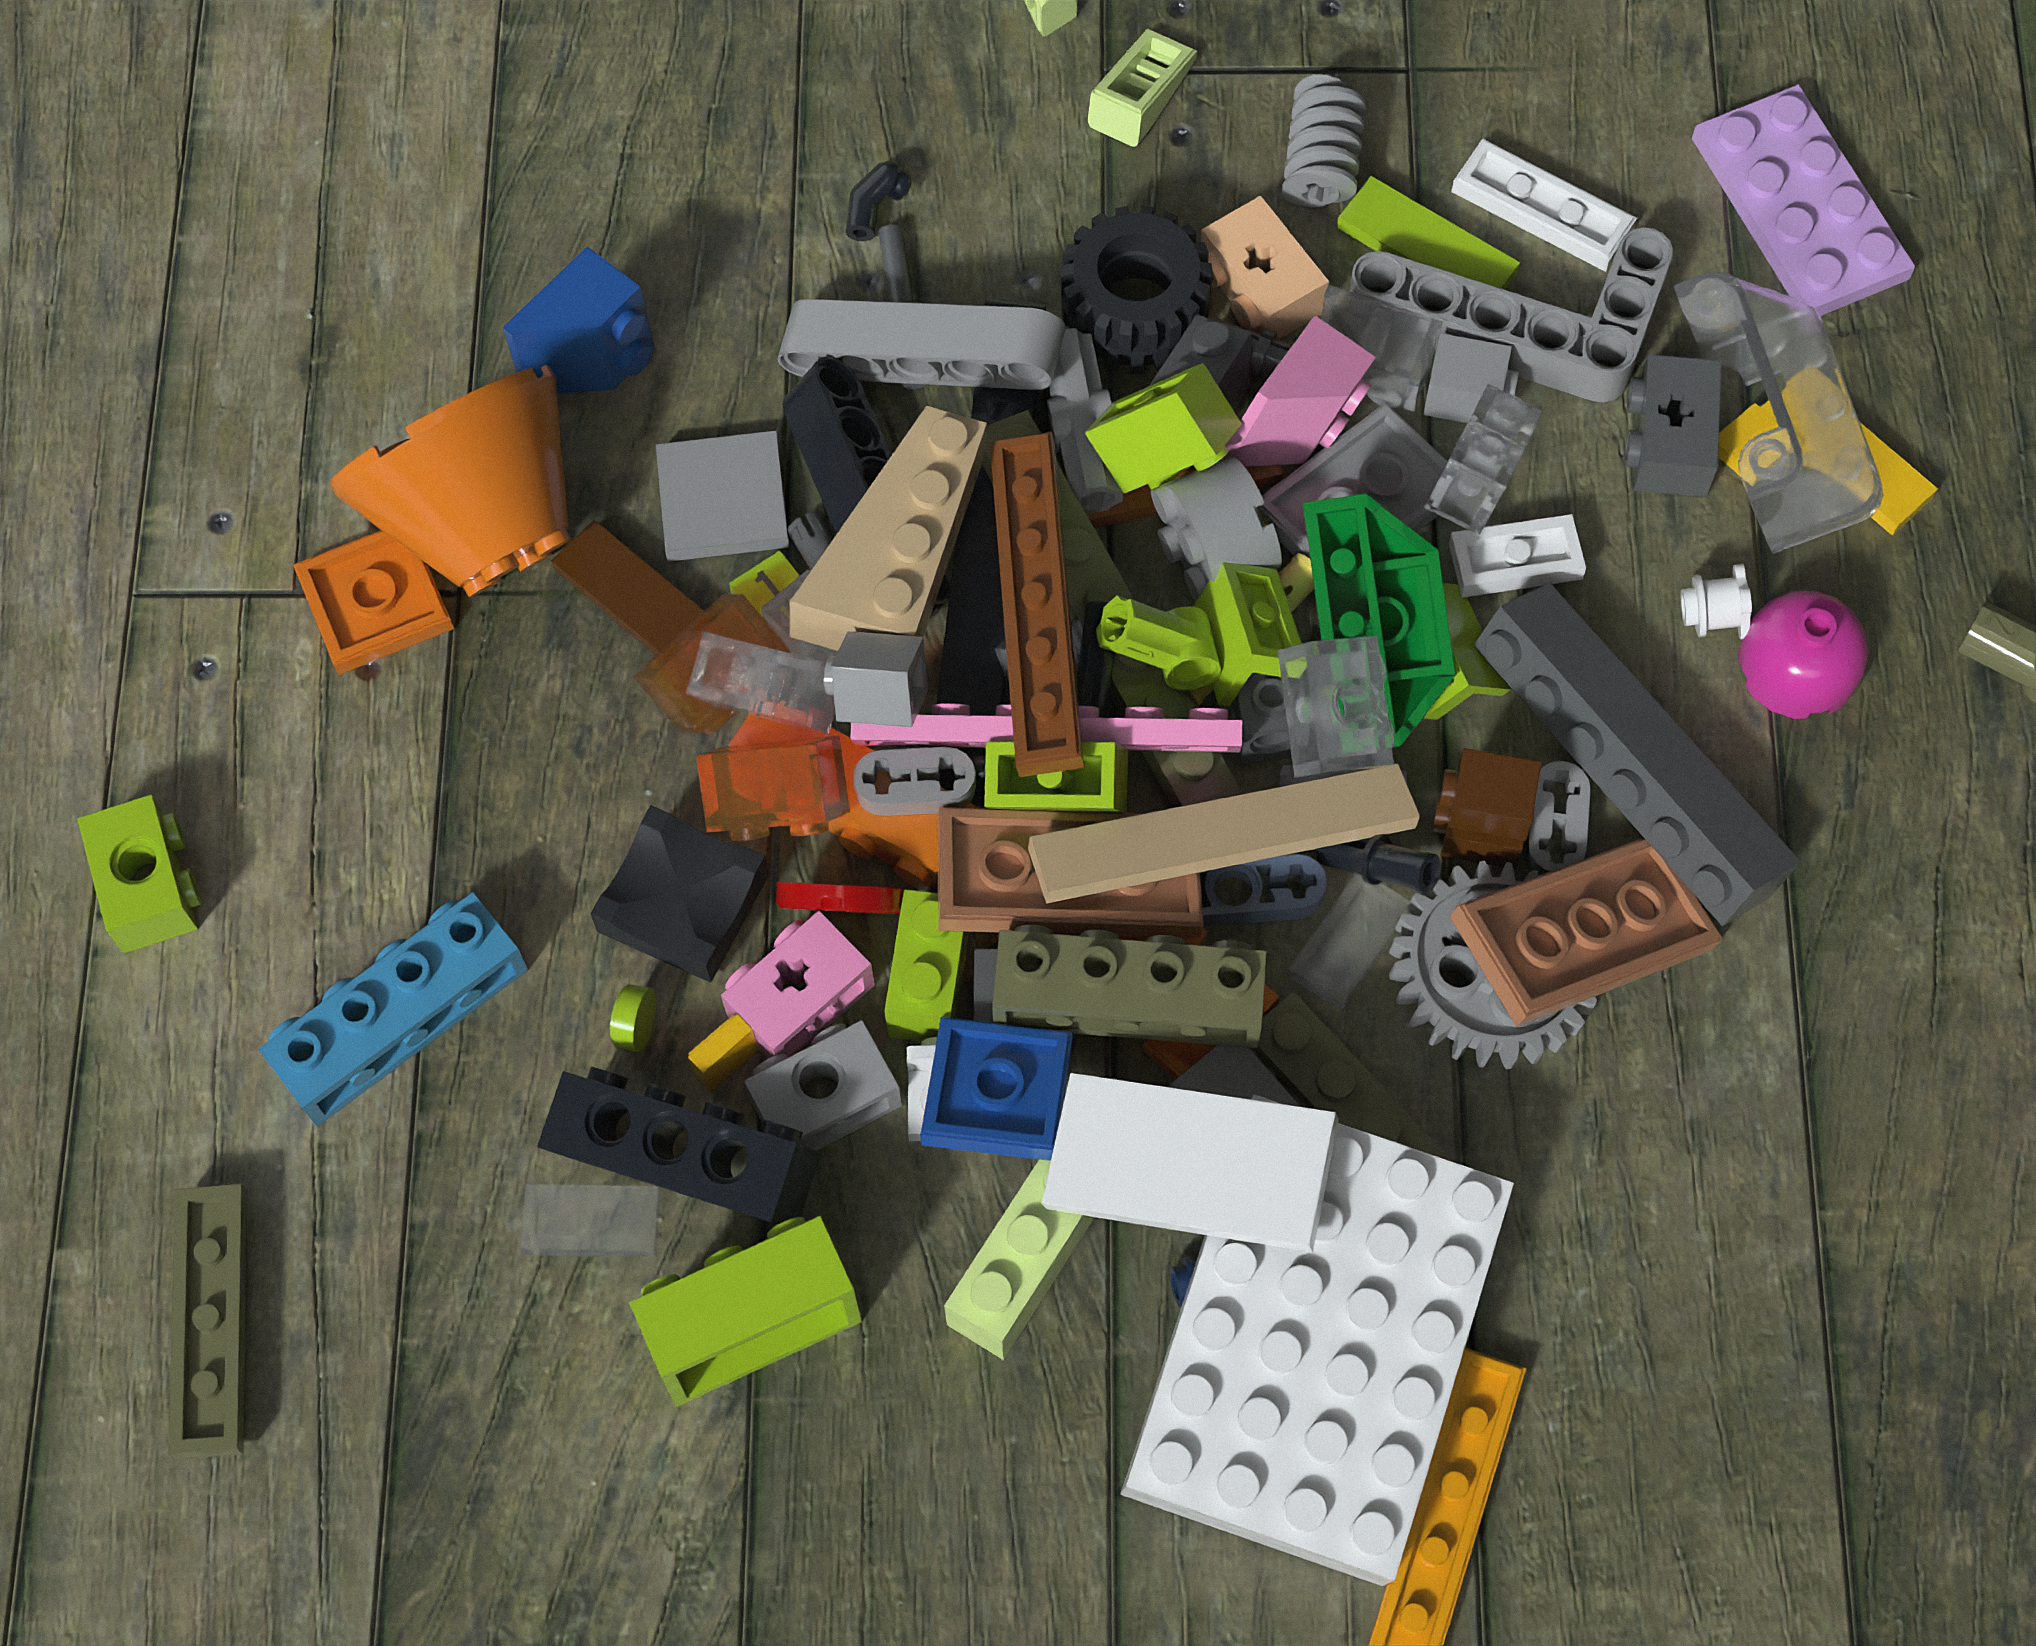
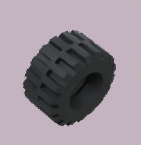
[1061,206,1212,373]

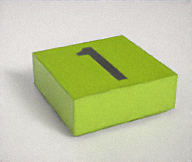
[729,550,804,637]

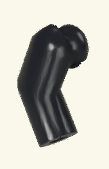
[846,161,912,242]

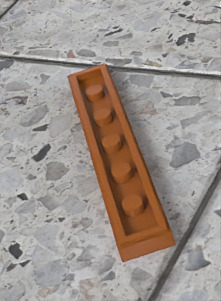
[990,432,1085,777]

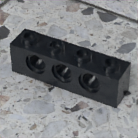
[537,1067,822,1225]

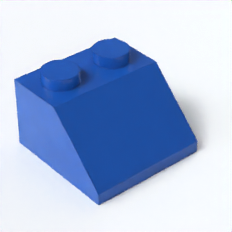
[503,246,655,394]

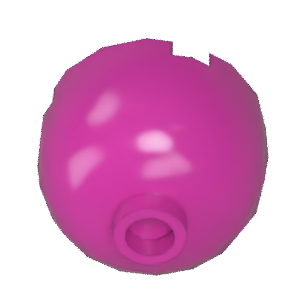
[1737,591,1869,719]

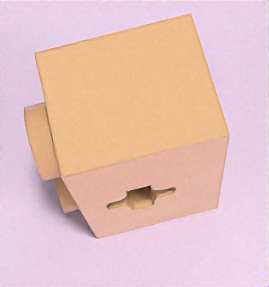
[1201,195,1329,339]

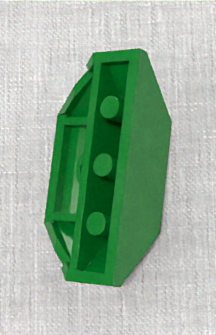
[1303,493,1456,755]

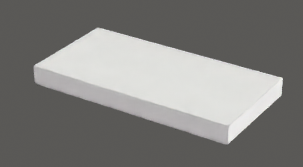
[1042,1073,1339,1252]

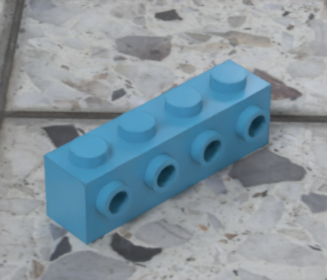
[258,892,528,1127]

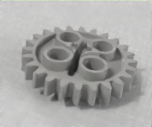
[1389,861,1597,1069]

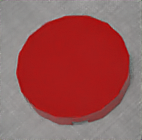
[776,882,905,914]

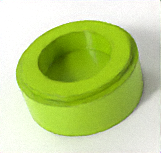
[610,984,656,1052]

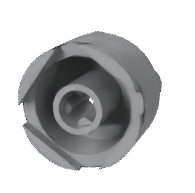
[1151,457,1282,602]

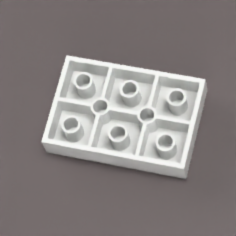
[1120,1094,1514,1586]

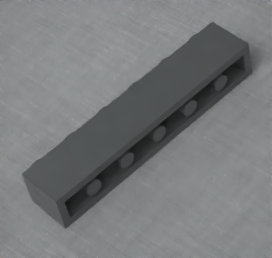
[1474,582,1801,926]

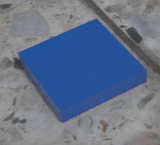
[920,1017,1073,1161]

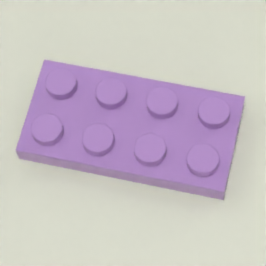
[1692,85,1915,322]

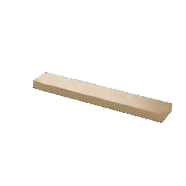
[1028,764,1420,903]

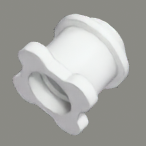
[1681,564,1752,639]

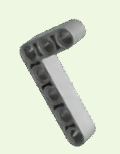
[1347,227,1673,403]

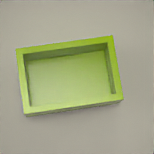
[629,1216,862,1407]

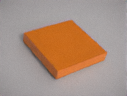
[293,530,454,675]

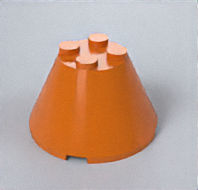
[329,365,571,597]

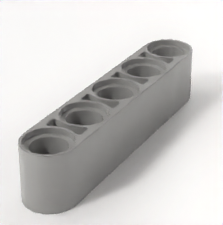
[777,299,1066,390]

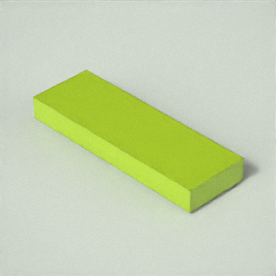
[1337,176,1520,290]

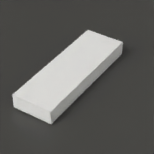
[1452,139,1637,272]

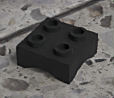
[590,805,769,983]

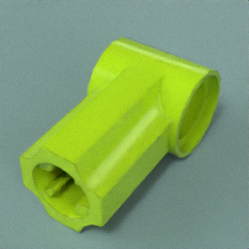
[1096,595,1221,691]

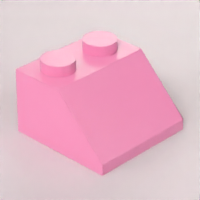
[1221,316,1376,467]

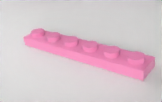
[851,704,1242,752]

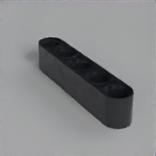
[782,356,950,617]

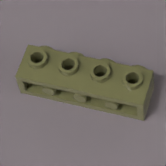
[992,925,1267,1048]

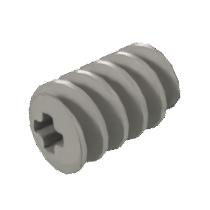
[1282,74,1367,208]

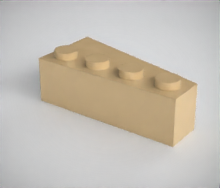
[789,406,987,651]

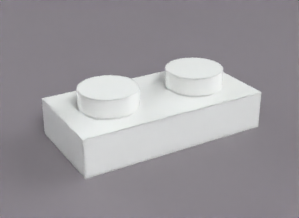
[1449,514,1586,598]

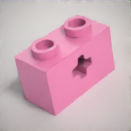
[721,911,875,1059]

